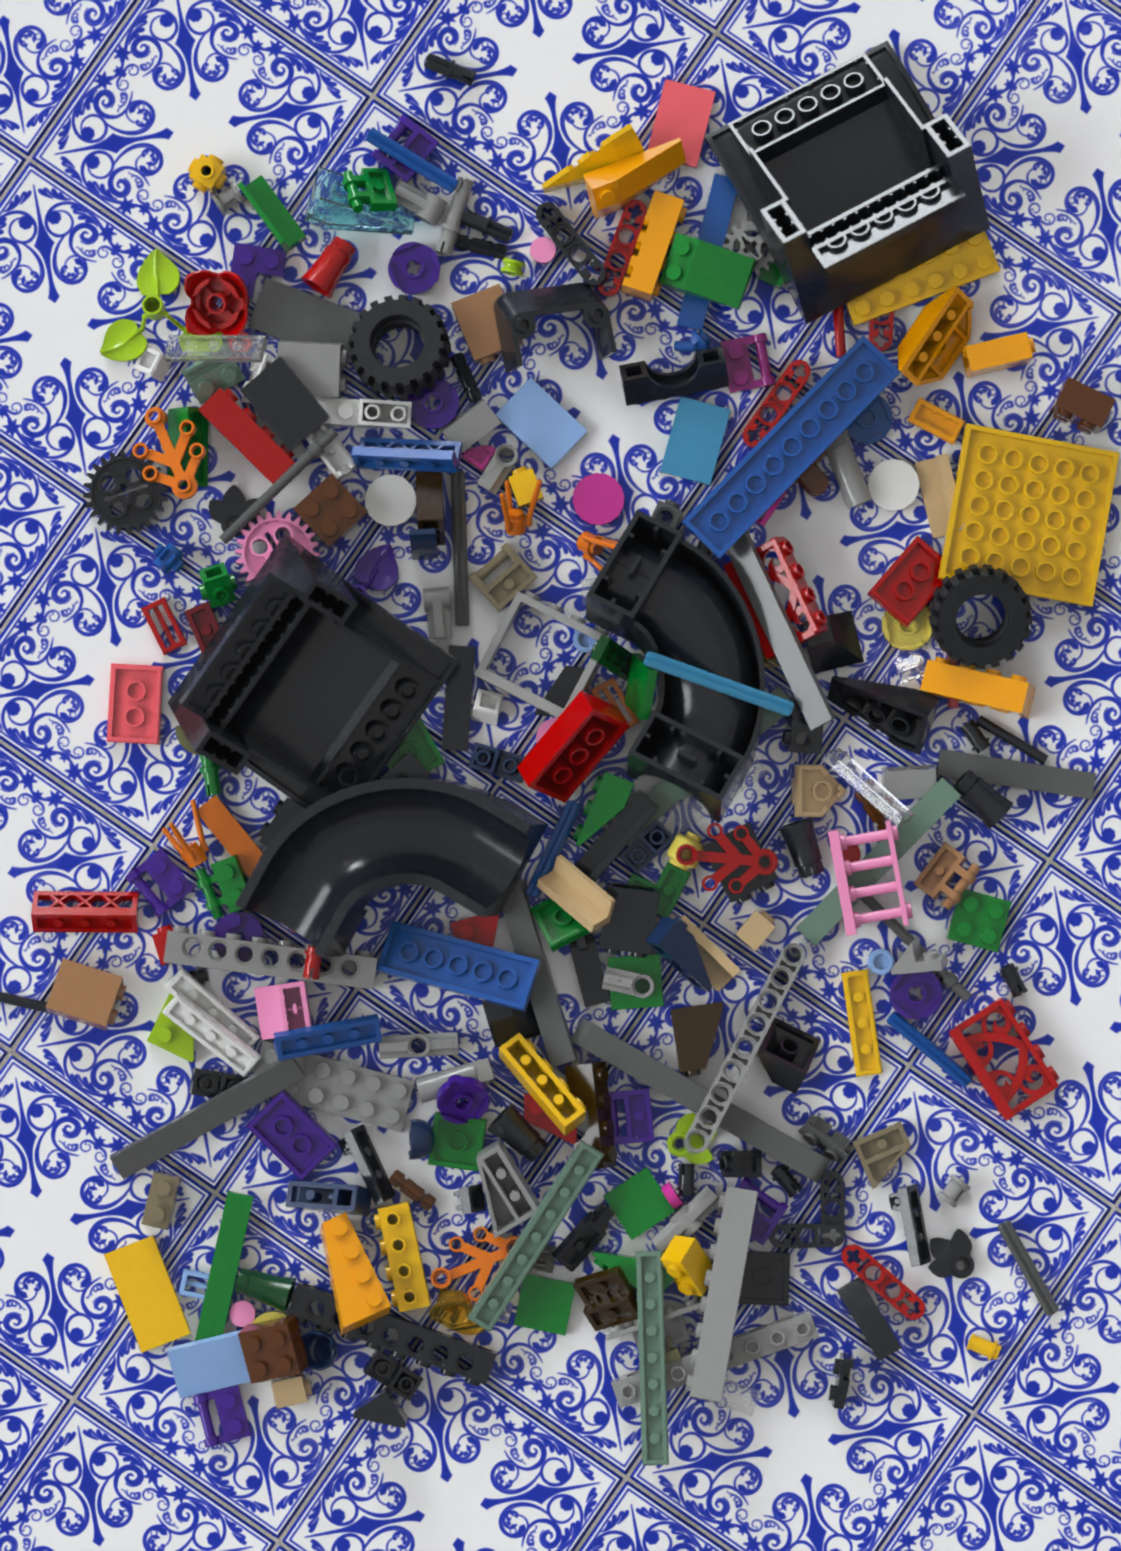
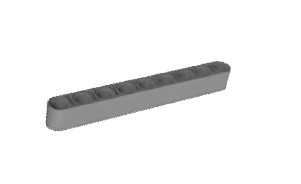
[683,943,806,1155]

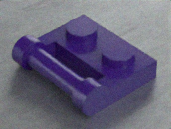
[371,114,439,183]
[125,848,195,918]
[609,1088,655,1145]
[719,1177,789,1245]
[192,1385,252,1448]

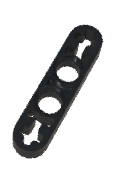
[536,202,608,288]

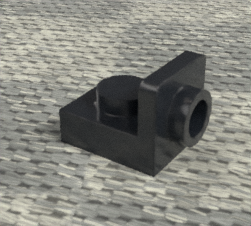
[719,1151,762,1177]

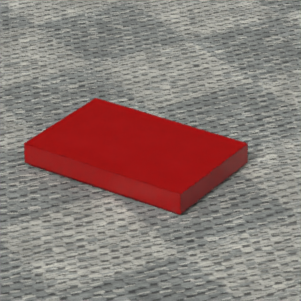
[867,536,943,628]

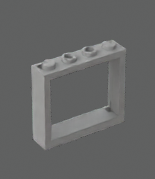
[474,591,609,718]

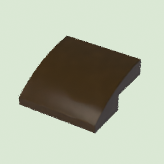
[573,1266,638,1331]

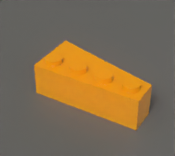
[621,190,687,302]
[320,1212,391,1335]

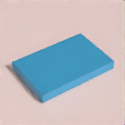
[660,396,731,486]

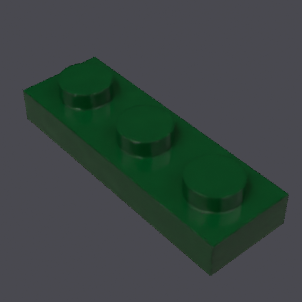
[590,635,632,681]

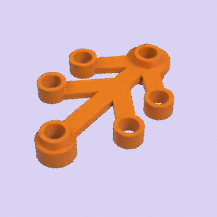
[132,407,206,500]
[431,1226,519,1302]

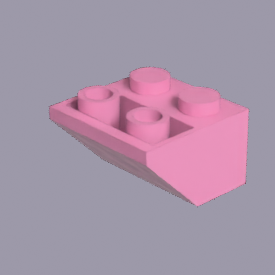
[254,981,313,1040]

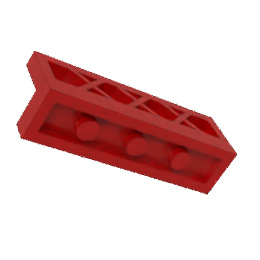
[31,891,139,933]

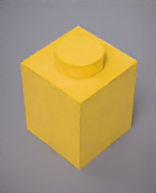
[508,466,544,509]

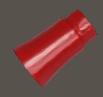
[301,236,356,298]

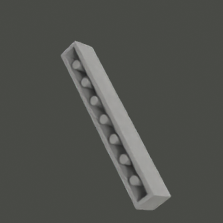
[686,1186,758,1403]

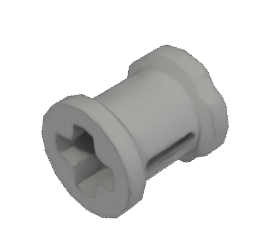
[211,182,245,215]
[937,1173,971,1208]

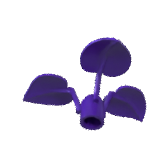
[353,544,399,595]

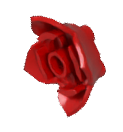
[184,270,250,338]

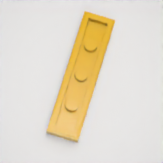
[841,969,882,1077]

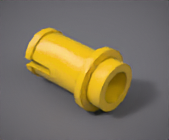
[966,1333,1001,1361]

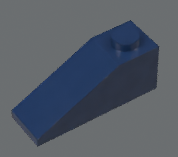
[645,916,712,992]
[286,1180,372,1216]

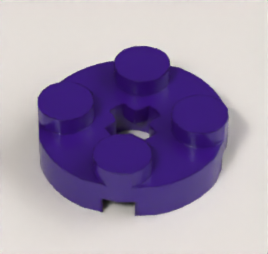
[388,242,440,295]
[407,379,459,430]
[213,912,265,962]
[889,972,942,1020]
[436,1074,489,1124]

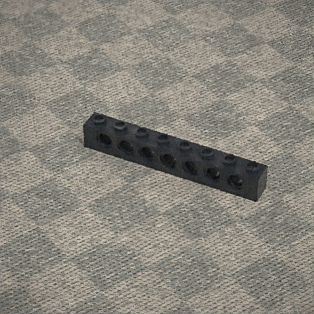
[287,1281,497,1386]

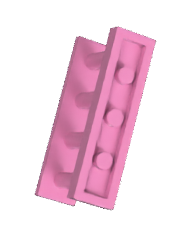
[828,820,913,936]

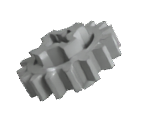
[723,221,775,277]

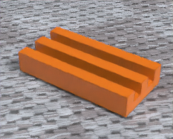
[591,677,640,730]

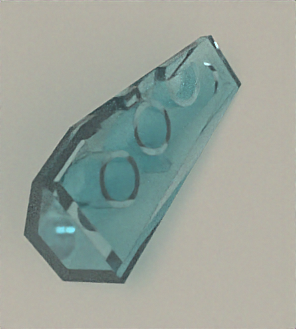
[305,166,415,235]

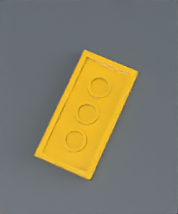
[104,1235,191,1353]

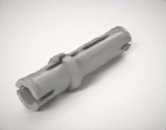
[436,177,474,257]

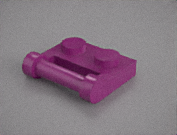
[720,333,776,394]

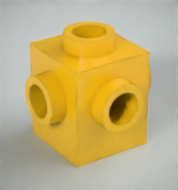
[188,154,227,194]

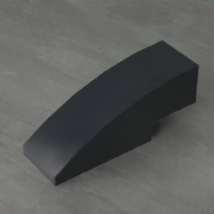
[837,1277,902,1361]

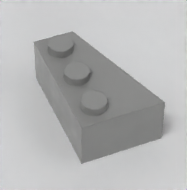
[476,1139,540,1238]

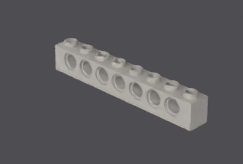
[163,926,378,989]
[611,1309,819,1408]

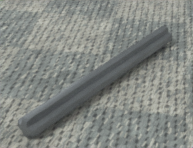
[451,471,470,627]

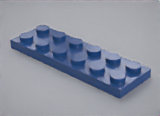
[376,921,541,1012]

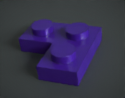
[231,243,287,300]

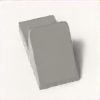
[891,936,948,975]

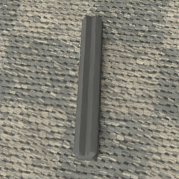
[998,1220,1059,1316]

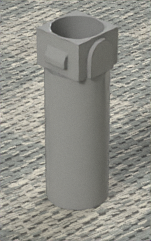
[826,429,872,509]
[415,1058,495,1103]

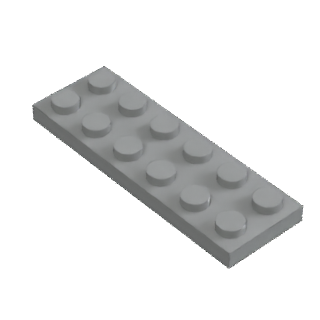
[254,1040,415,1132]

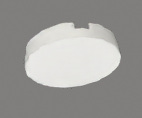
[867,459,920,512]
[365,475,417,527]

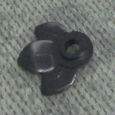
[209,485,260,537]
[928,1229,974,1279]

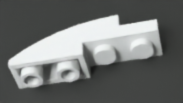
[314,396,412,429]

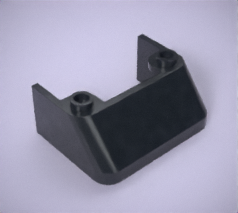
[494,283,617,373]

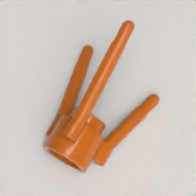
[499,479,542,535]
[577,531,618,571]
[162,799,209,868]

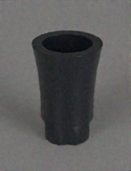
[953,770,1013,829]
[778,817,824,878]
[487,1103,548,1162]

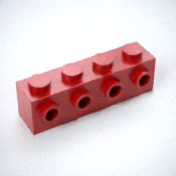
[198,388,295,484]

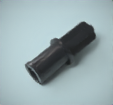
[424,53,477,87]
[461,209,513,243]

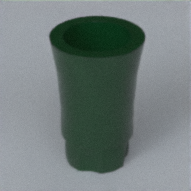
[234,1268,296,1313]

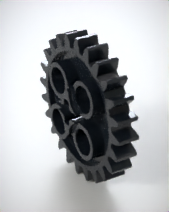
[83,450,169,535]

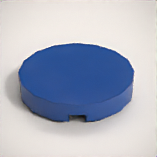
[847,396,893,445]

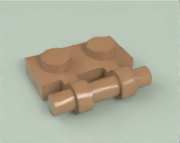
[913,842,981,911]

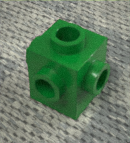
[198,562,238,608]

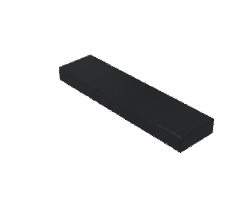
[442,645,475,751]

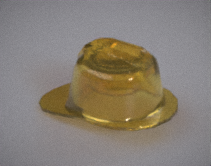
[429,1289,485,1335]

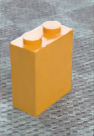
[961,332,1036,378]

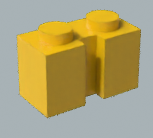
[660,1235,713,1296]

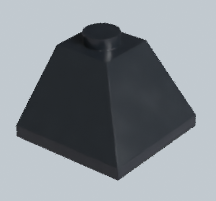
[801,611,864,674]
[481,999,541,1047]
[757,1018,821,1094]

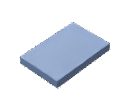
[495,378,588,470]
[167,1330,251,1398]

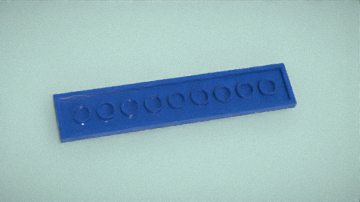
[682,335,901,559]

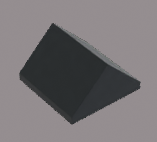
[353,1387,408,1428]

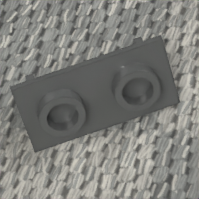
[798,1114,854,1164]

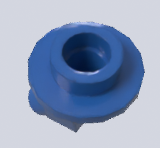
[674,329,712,352]

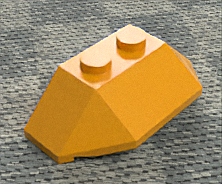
[898,286,974,386]

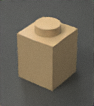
[735,910,776,951]
[271,1373,312,1409]

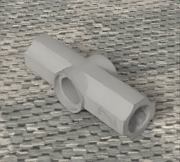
[379,1032,459,1059]
[650,1185,719,1254]

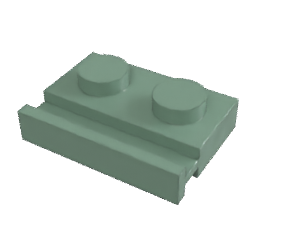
[181,345,246,405]

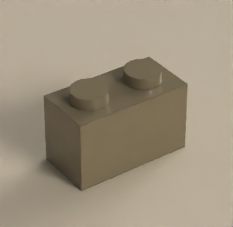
[141,1171,182,1230]

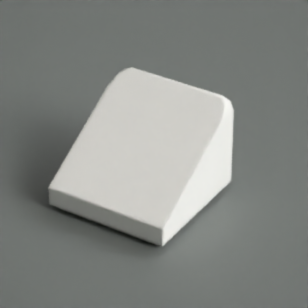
[133,346,173,382]
[471,689,504,725]

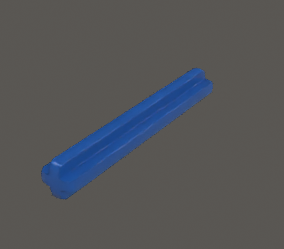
[366,128,459,193]
[526,800,581,898]
[887,1012,973,1087]

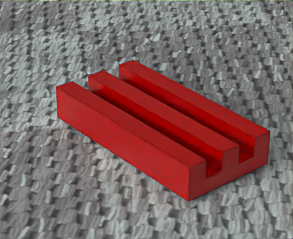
[141,597,188,656]

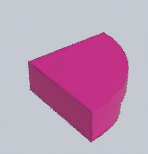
[461,446,496,472]

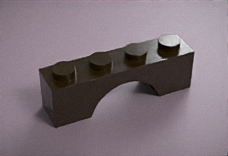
[565,1061,617,1169]

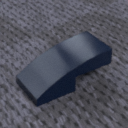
[409,528,438,560]

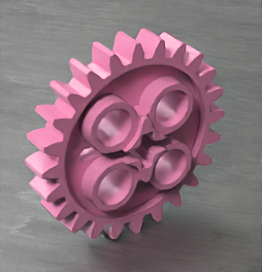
[235,511,320,583]

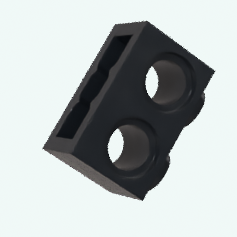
[782,697,823,754]

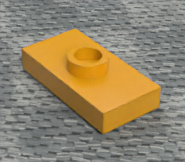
[907,397,966,445]

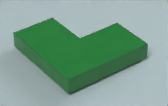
[627,862,691,918]

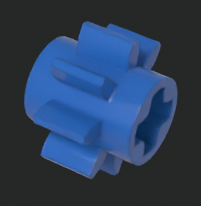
[153,542,185,574]

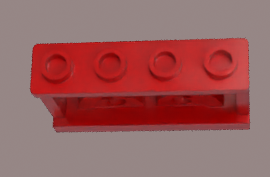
[723,536,828,659]
[947,998,1060,1121]

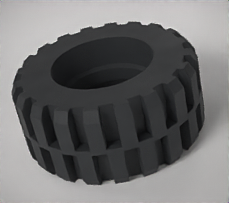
[348,295,451,400]
[929,564,1033,669]

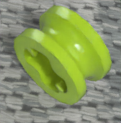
[500,258,526,277]

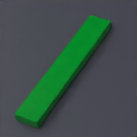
[195,1190,254,1341]

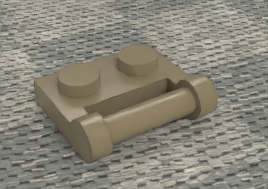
[468,542,538,612]

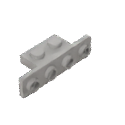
[605,1297,701,1351]

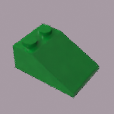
[659,233,756,310]

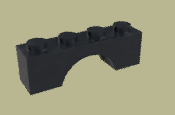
[619,346,729,406]

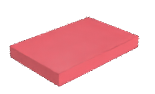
[647,79,716,169]
[106,663,164,745]

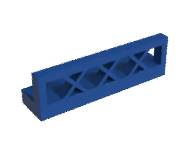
[351,437,463,473]
[273,1014,382,1061]

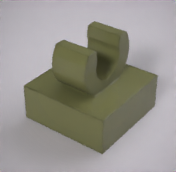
[665,1336,681,1364]

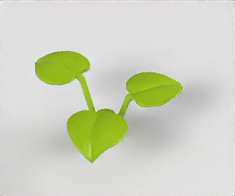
[100,249,224,362]

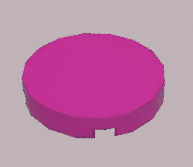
[572,473,624,526]

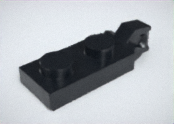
[551,1203,615,1272]

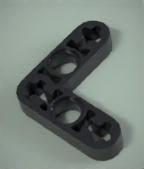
[769,1170,845,1248]

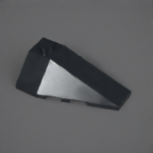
[827,676,939,755]

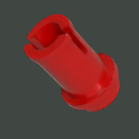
[302,945,322,980]

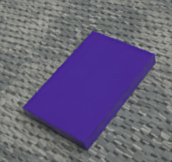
[246,1089,339,1181]

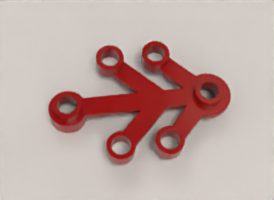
[676,823,778,894]

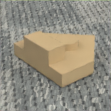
[791,765,847,817]

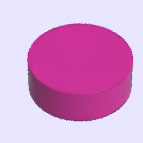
[661,1182,684,1209]

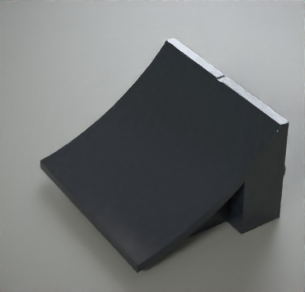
[704,41,990,324]
[167,534,459,808]

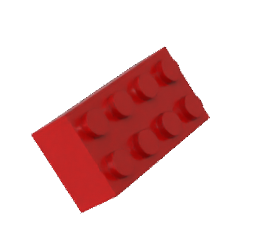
[517,690,630,803]

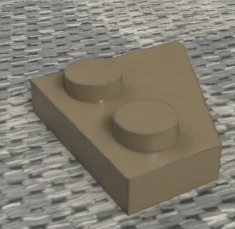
[852,1121,911,1189]

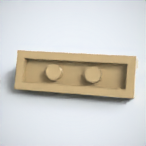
[914,453,966,538]
[537,855,615,933]
[680,915,741,991]

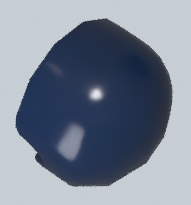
[408,1119,435,1160]
[301,1330,338,1371]

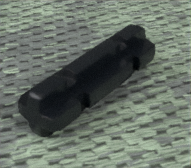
[456,234,507,259]
[450,352,482,403]

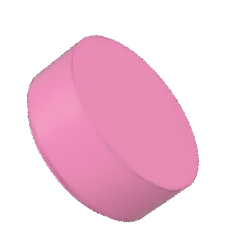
[530,237,556,264]
[229,1300,256,1327]

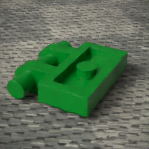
[342,168,398,213]
[195,854,247,919]

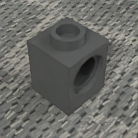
[651,499,683,528]

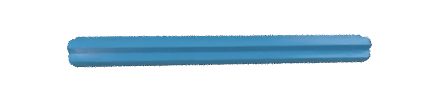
[643,651,794,716]

